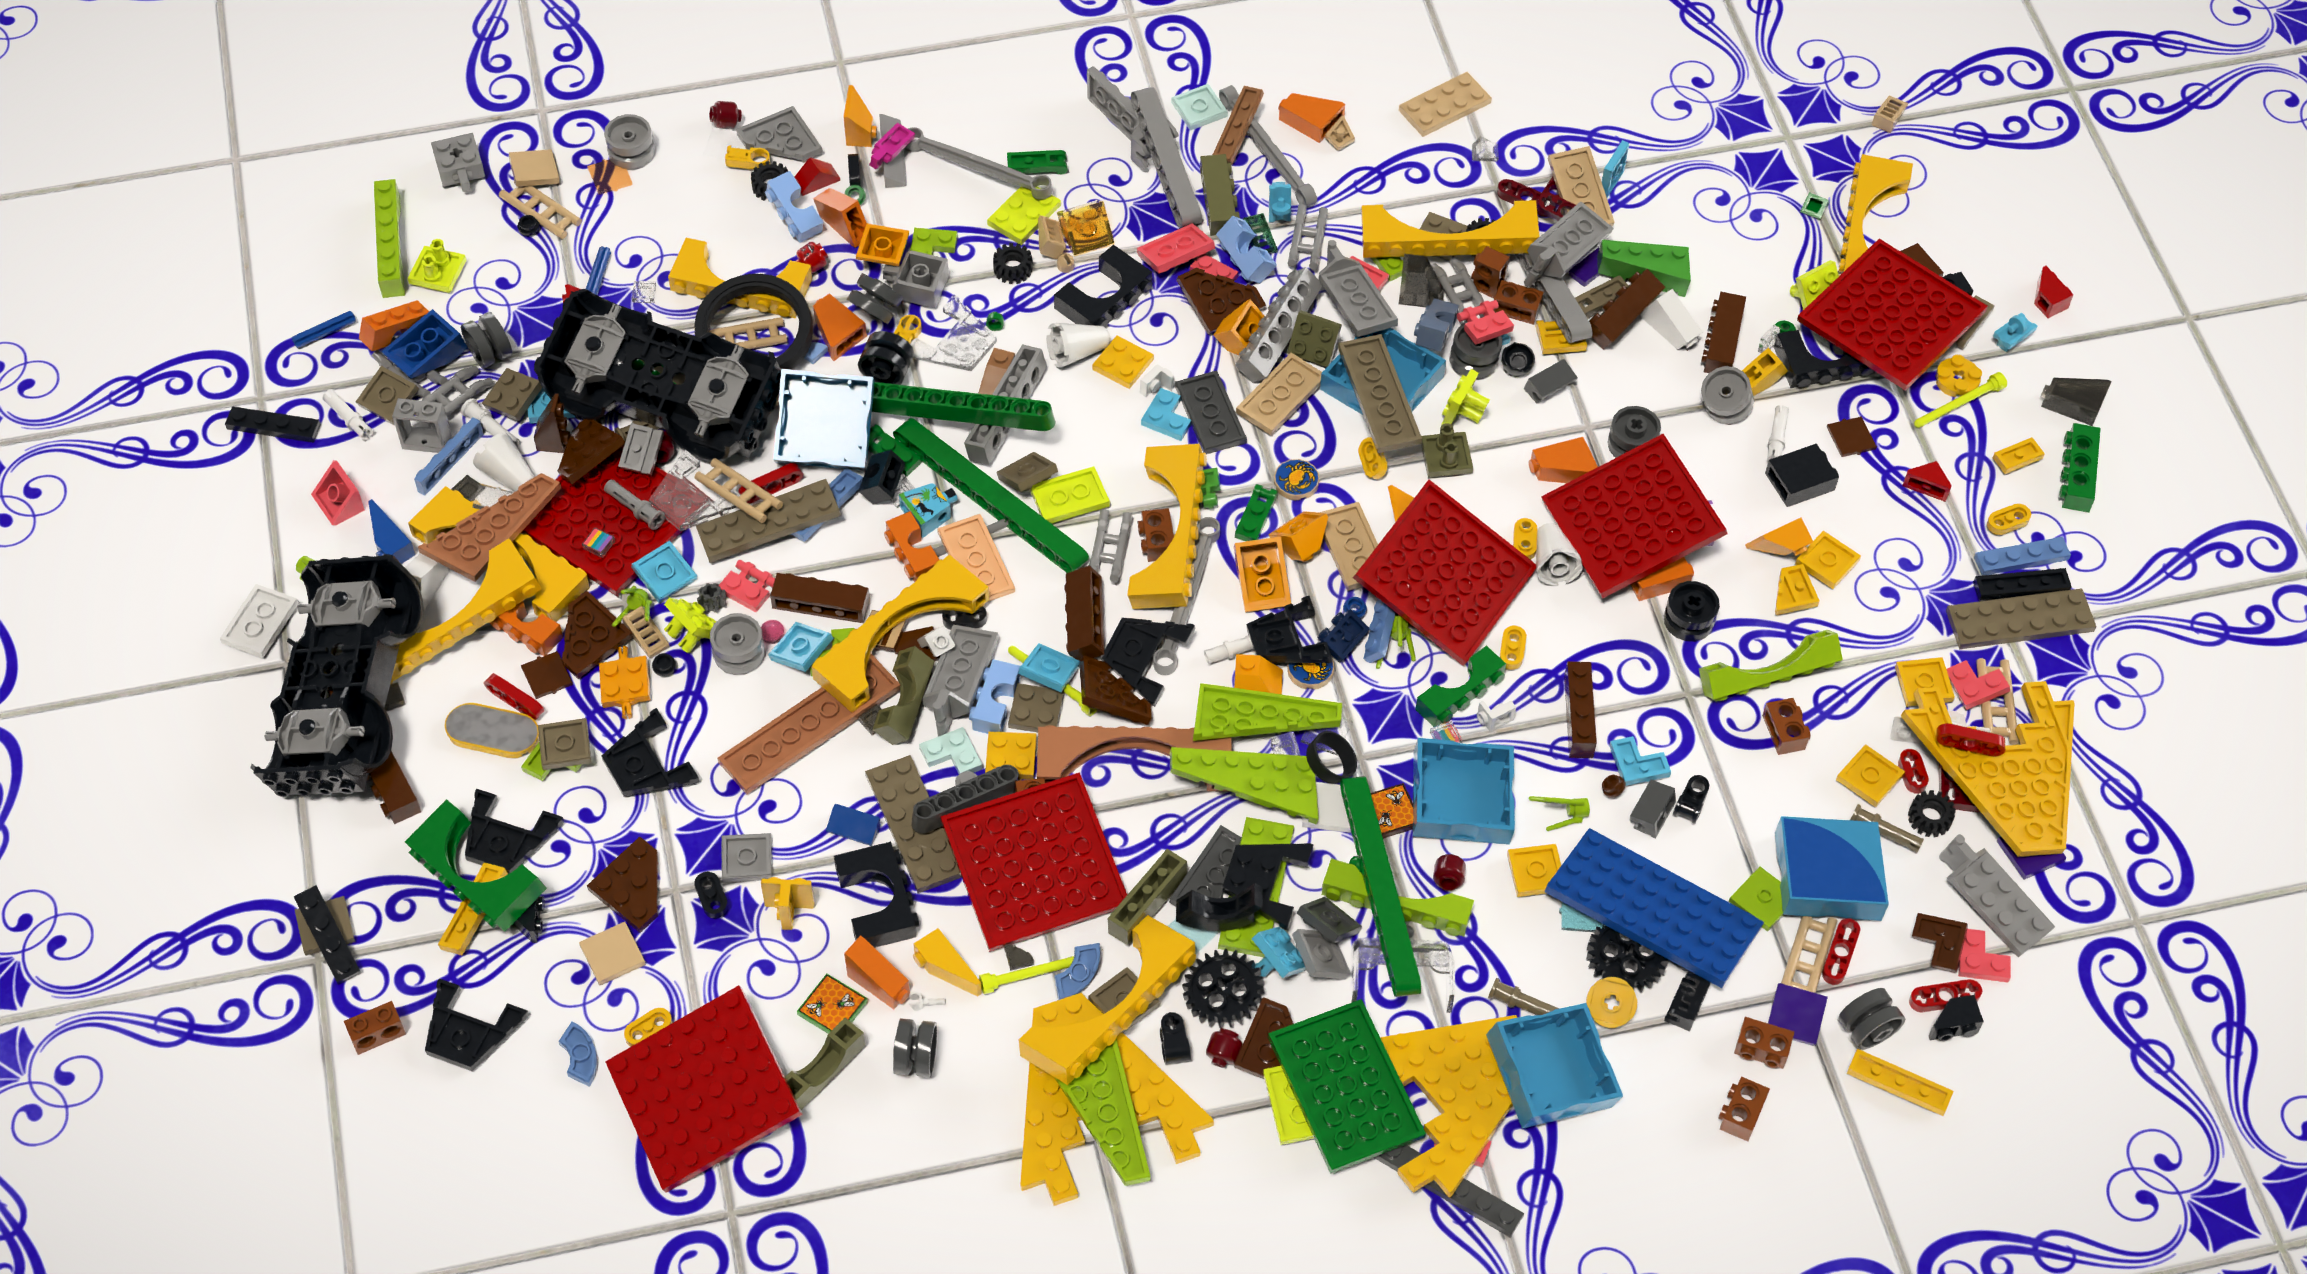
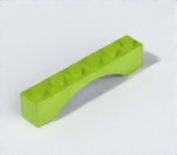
[374,179,405,298]
[1699,629,1843,701]
[1321,858,1474,937]

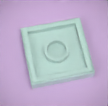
[1171,84,1228,131]

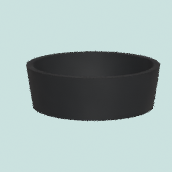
[1306,731,1357,784]

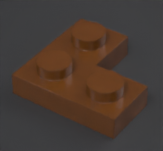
[1912,913,1968,973]

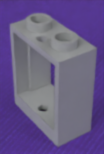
[392,398,452,453]

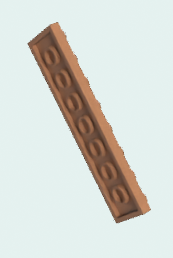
[717,654,901,795]

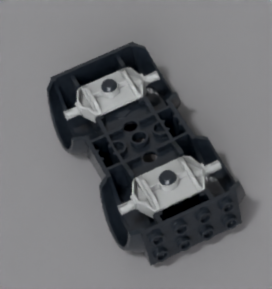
[534,289,781,462]
[250,554,424,797]

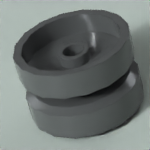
[846,273,904,324]
[460,311,513,369]
[1449,324,1502,379]
[1607,406,1661,458]
[1838,988,1906,1050]
[893,1018,937,1078]

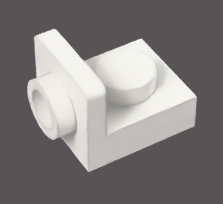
[1139,363,1174,397]
[917,626,955,657]
[1477,701,1516,732]

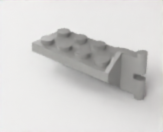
[1524,202,1614,287]
[1318,240,1398,337]
[923,624,999,736]
[1939,834,2056,958]

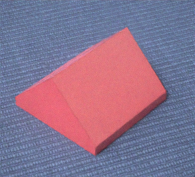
[311,460,365,526]

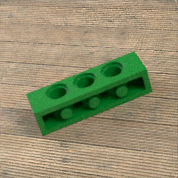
[2059,423,2101,513]

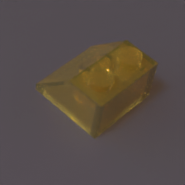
[1057,200,1114,255]

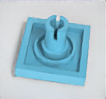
[1252,927,1306,978]

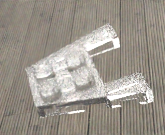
[910,294,997,371]
[649,450,740,531]

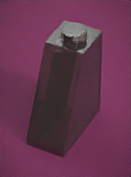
[1398,254,1444,308]
[2040,377,2112,426]

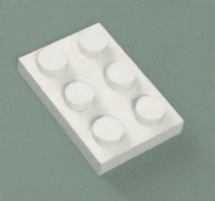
[220,584,299,658]

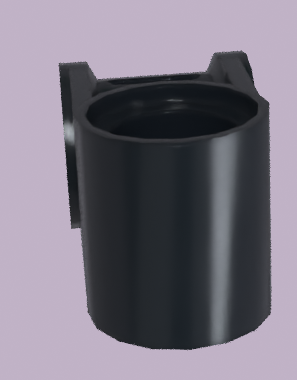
[1673,775,1710,824]
[1160,1012,1191,1064]

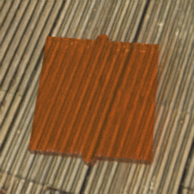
[587,159,633,195]

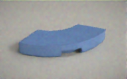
[1054,943,1100,1000]
[558,1021,597,1087]

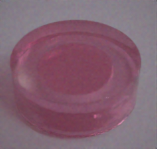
[761,620,785,644]

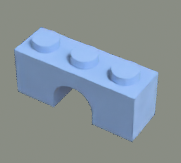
[765,171,824,243]
[1216,216,1277,284]
[969,659,1021,734]

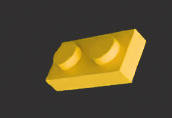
[1992,437,2045,474]

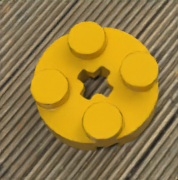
[1935,354,1982,397]
[1586,977,1637,1028]

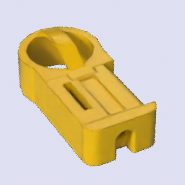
[725,145,770,170]
[894,315,922,344]

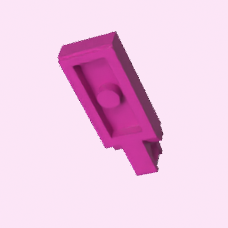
[869,122,915,169]

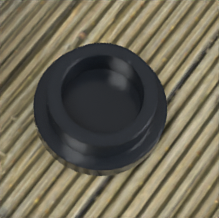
[517,215,540,236]
[652,653,676,676]

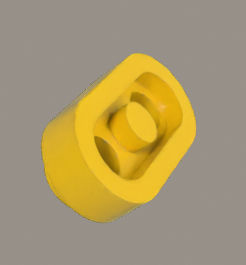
[1358,437,1387,479]
[1987,504,2031,535]
[1513,518,1537,560]
[1500,625,1527,670]
[624,1008,672,1047]

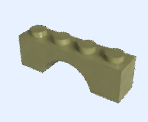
[872,646,935,745]
[785,1018,866,1110]

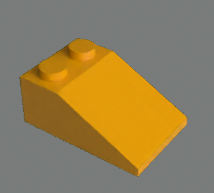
[1233,536,1291,612]

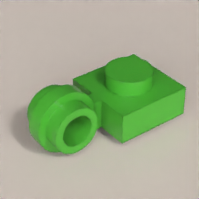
[1201,467,1221,510]

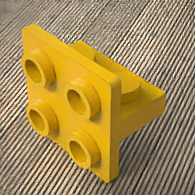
[761,877,815,930]

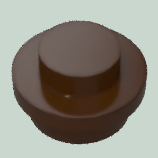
[1602,774,1626,798]

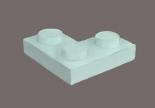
[919,727,983,774]

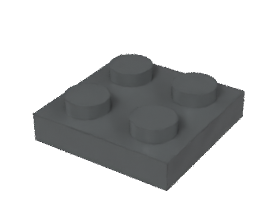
[1296,897,1362,943]

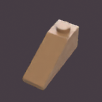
[978,348,1015,395]

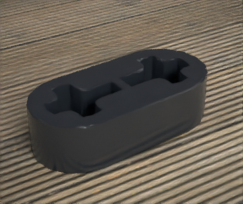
[847,154,861,186]
[942,606,987,630]

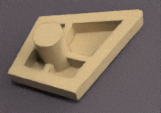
[1325,115,1355,151]

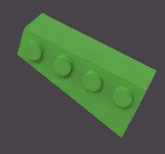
[1597,240,1691,297]

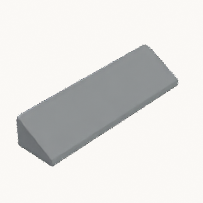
[879,114,906,188]

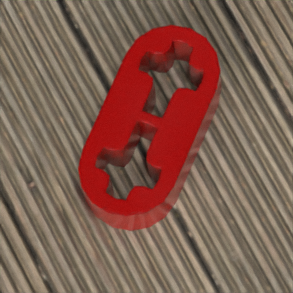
[1898,749,1929,794]

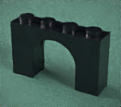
[1054,244,1153,328]
[1774,330,1876,388]
[834,841,920,948]

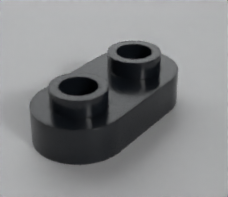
[694,871,728,918]

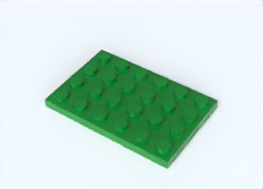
[1268,999,1426,1174]

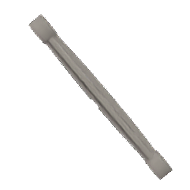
[1219,85,1317,207]
[905,127,1053,199]
[1153,517,1220,675]

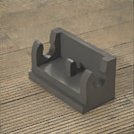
[1523,359,1578,403]
[1630,779,1676,839]

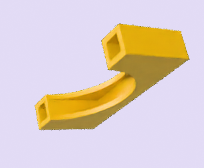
[668,237,812,319]

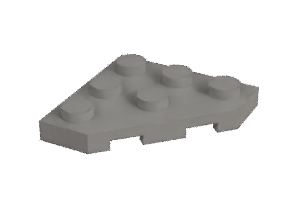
[736,106,823,161]

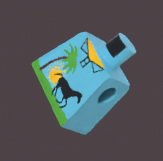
[899,483,958,538]

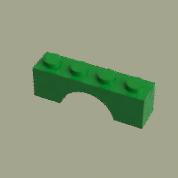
[1415,645,1506,728]

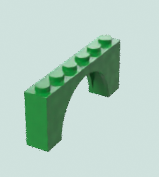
[405,799,547,932]

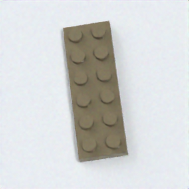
[1338,334,1422,453]
[696,479,841,563]
[1946,588,2097,650]
[865,755,962,893]

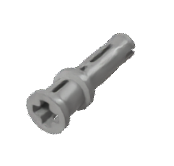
[604,479,665,530]

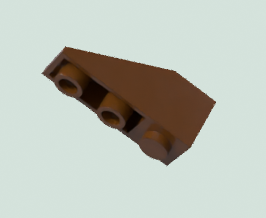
[533,394,570,453]

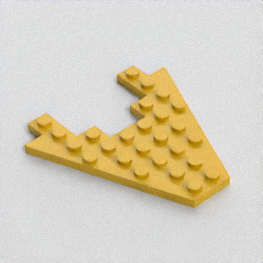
[1901,681,2075,857]
[1020,993,1214,1206]
[1380,1015,1518,1197]

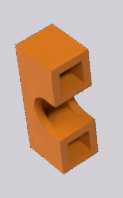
[359,300,429,351]
[884,511,939,582]
[490,601,563,656]

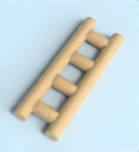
[499,182,582,239]
[694,317,787,349]
[694,458,783,523]
[1976,658,2019,745]
[1781,916,1838,993]

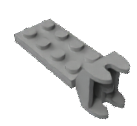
[1087,66,1179,169]

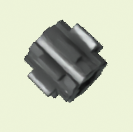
[697,583,726,613]

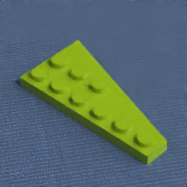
[1193,683,1342,741]
[1170,747,1318,824]
[1054,1039,1151,1186]

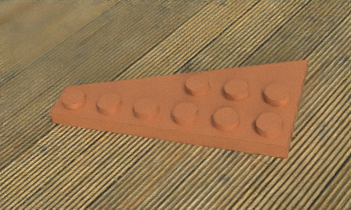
[418,473,561,582]

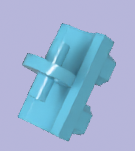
[1269,182,1291,222]
[1993,312,2038,352]

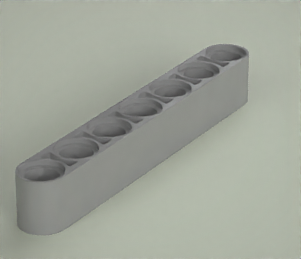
[1131,87,1202,228]
[1515,253,1592,343]

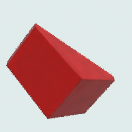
[794,157,841,196]
[1902,461,1952,502]

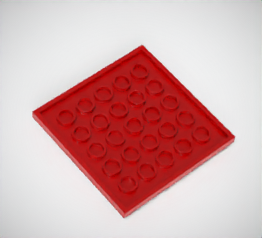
[1797,238,1988,391]
[1541,433,1728,599]
[521,445,709,596]
[1353,479,1536,666]
[940,772,1127,952]
[605,985,803,1193]

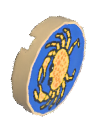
[1274,459,1320,500]
[1287,658,1335,689]

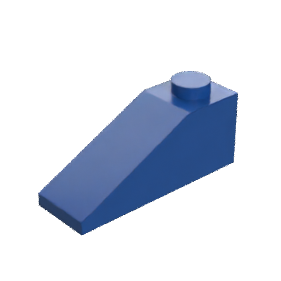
[368,499,415,564]

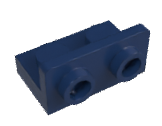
[1316,609,1370,662]

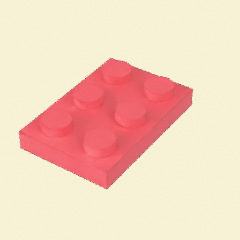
[1137,223,1215,274]

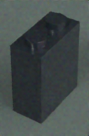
[1765,443,1839,507]

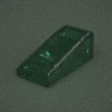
[1243,213,1278,254]

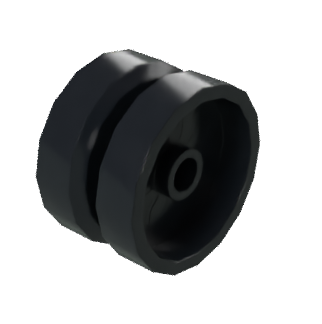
[857,331,914,385]
[1664,581,1720,642]

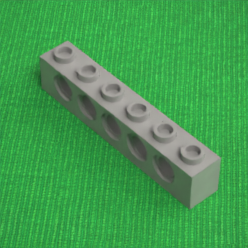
[1235,267,1323,383]
[964,344,1047,465]

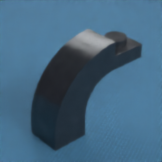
[1176,883,1263,931]

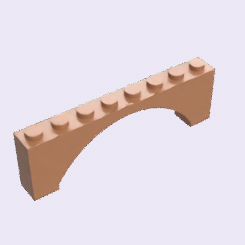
[1037,725,1232,792]

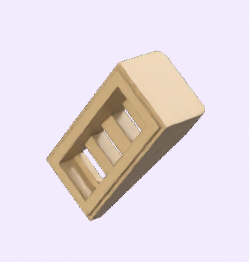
[1872,95,1908,133]
[1038,215,1066,259]
[622,606,670,659]

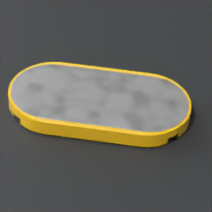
[445,703,539,758]

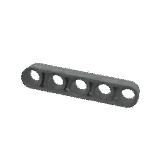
[911,765,1018,833]

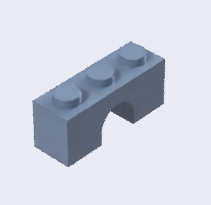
[1414,298,1460,352]

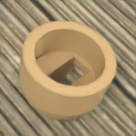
[1057,253,1075,273]

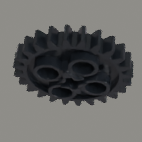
[1586,924,1669,992]
[1182,949,1265,1028]

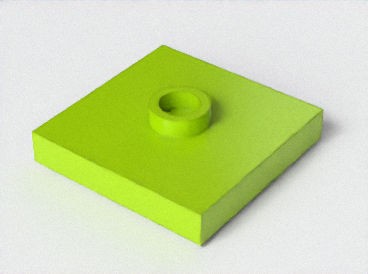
[1728,866,1783,932]

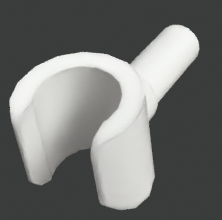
[909,991,945,1011]

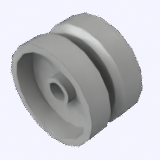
[604,114,655,169]
[1701,366,1754,424]
[710,613,765,675]

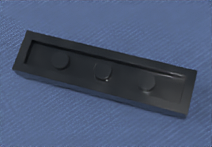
[225,406,321,443]
[1973,568,2072,600]
[293,885,361,985]

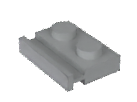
[618,423,664,476]

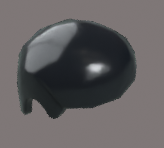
[1501,342,1535,376]

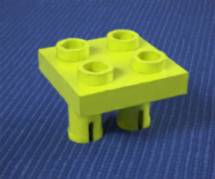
[408,239,467,293]
[1790,260,1839,310]
[1441,369,1490,425]
[664,597,717,653]

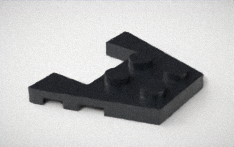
[1246,596,1332,663]
[1101,617,1196,707]
[601,708,699,797]
[465,788,564,874]
[1222,843,1314,931]
[425,978,529,1071]

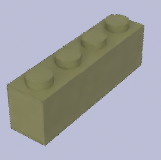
[1200,154,1240,236]
[1107,849,1187,946]

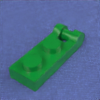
[1007,150,1068,174]
[868,424,922,477]
[1234,484,1278,541]

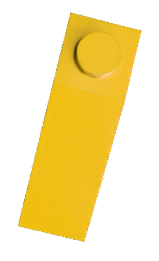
[1742,347,1788,396]
[912,928,982,997]

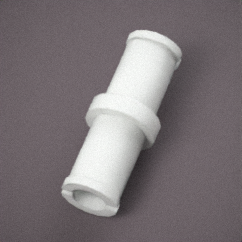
[1204,635,1253,665]

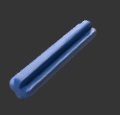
[586,246,611,295]
[292,311,356,348]

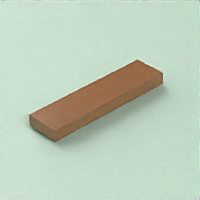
[1212,85,1264,165]

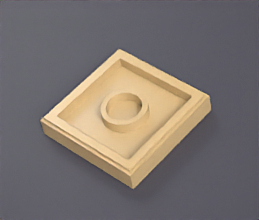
[509,149,559,187]
[579,922,646,986]

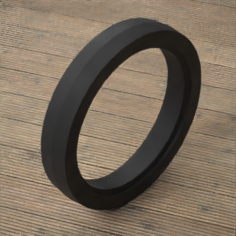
[694,274,813,370]

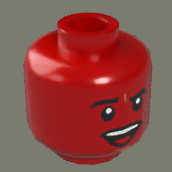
[796,242,829,274]

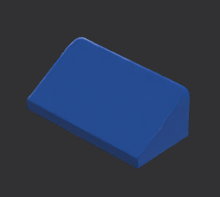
[826,803,881,846]

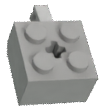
[431,132,485,192]
[883,250,949,309]

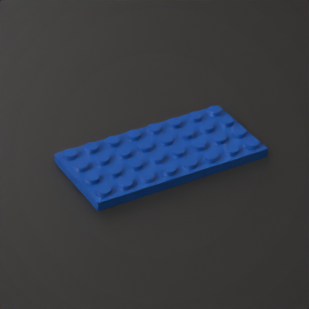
[1545,828,1764,988]

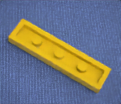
[438,863,508,955]
[1846,1049,1954,1116]

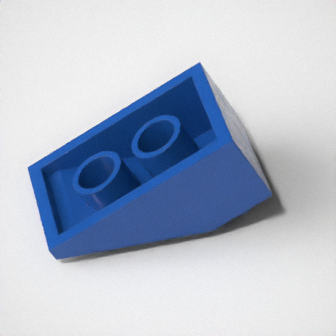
[381,309,468,379]

